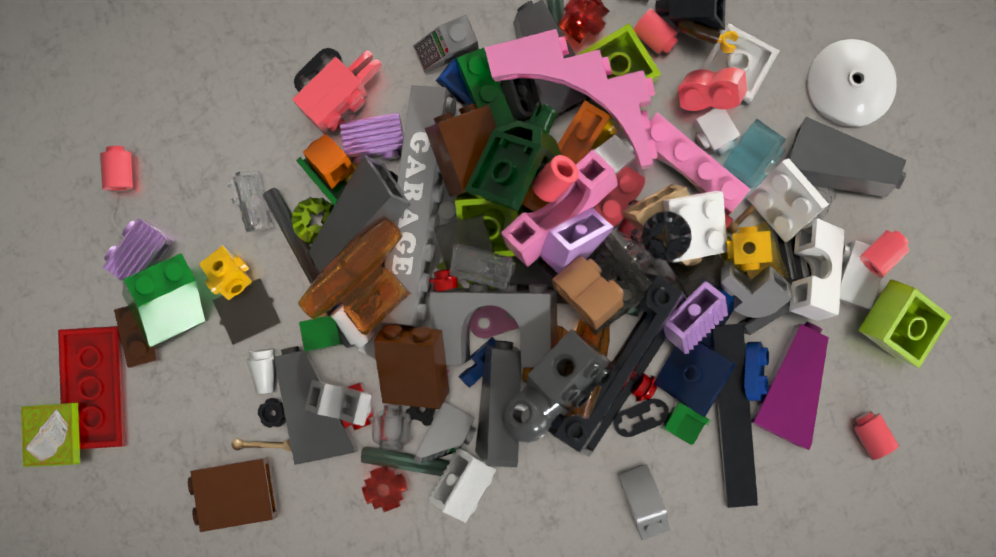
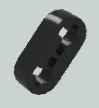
[294,48,343,92]
[613,398,669,437]

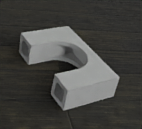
[430,283,558,367]

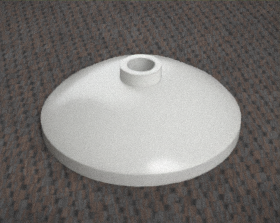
[807,39,897,128]

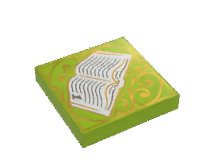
[21,403,80,467]

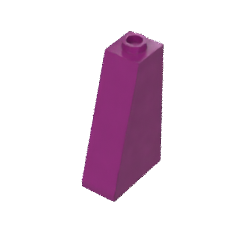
[751,322,829,450]

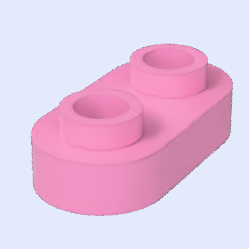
[469,305,519,339]

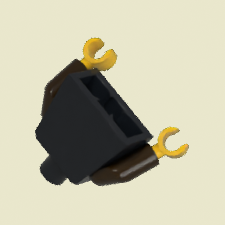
[655,0,738,53]

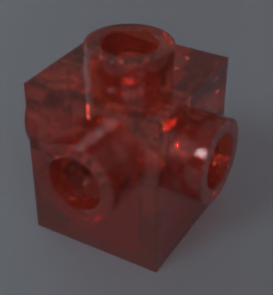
[558,0,610,44]
[362,465,408,512]

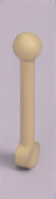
[727,204,755,233]
[231,438,292,451]

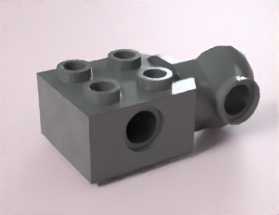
[504,329,616,443]

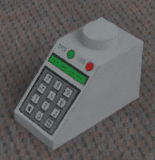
[413,15,479,73]
[413,402,476,464]

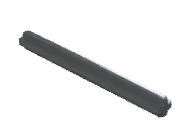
[263,188,355,348]

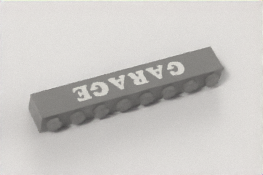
[377,85,456,328]

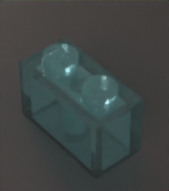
[722,119,786,189]

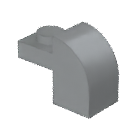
[721,261,792,318]
[304,380,372,426]
[618,464,670,540]

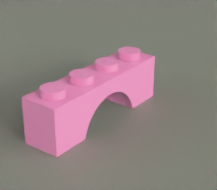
[645,113,751,215]
[501,150,618,267]

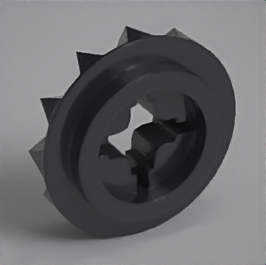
[641,211,692,262]

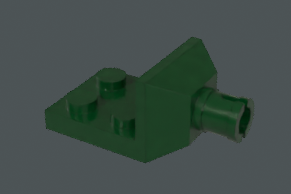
[464,102,561,211]

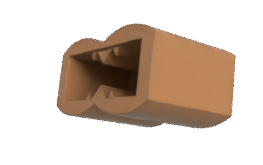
[552,255,624,330]

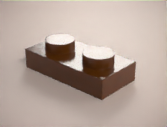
[114,306,160,368]

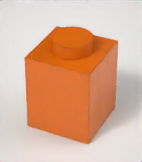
[303,133,355,189]

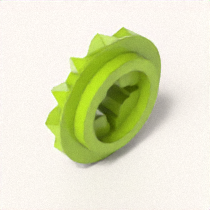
[291,197,334,244]

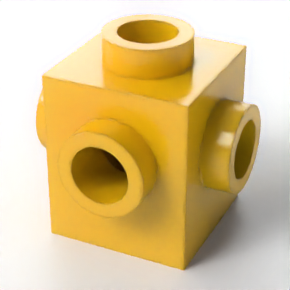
[727,226,772,270]
[199,245,252,300]

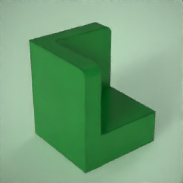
[299,315,343,352]
[661,402,711,445]

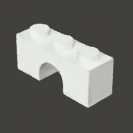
[789,219,845,321]

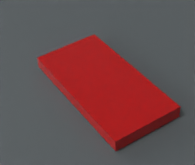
[58,326,125,449]

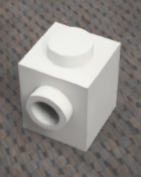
[692,108,741,155]

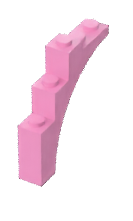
[485,29,658,170]

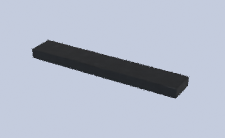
[711,323,758,508]

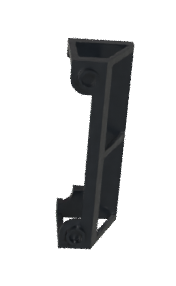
[548,271,686,457]

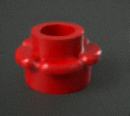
[429,269,459,291]
[631,373,657,402]

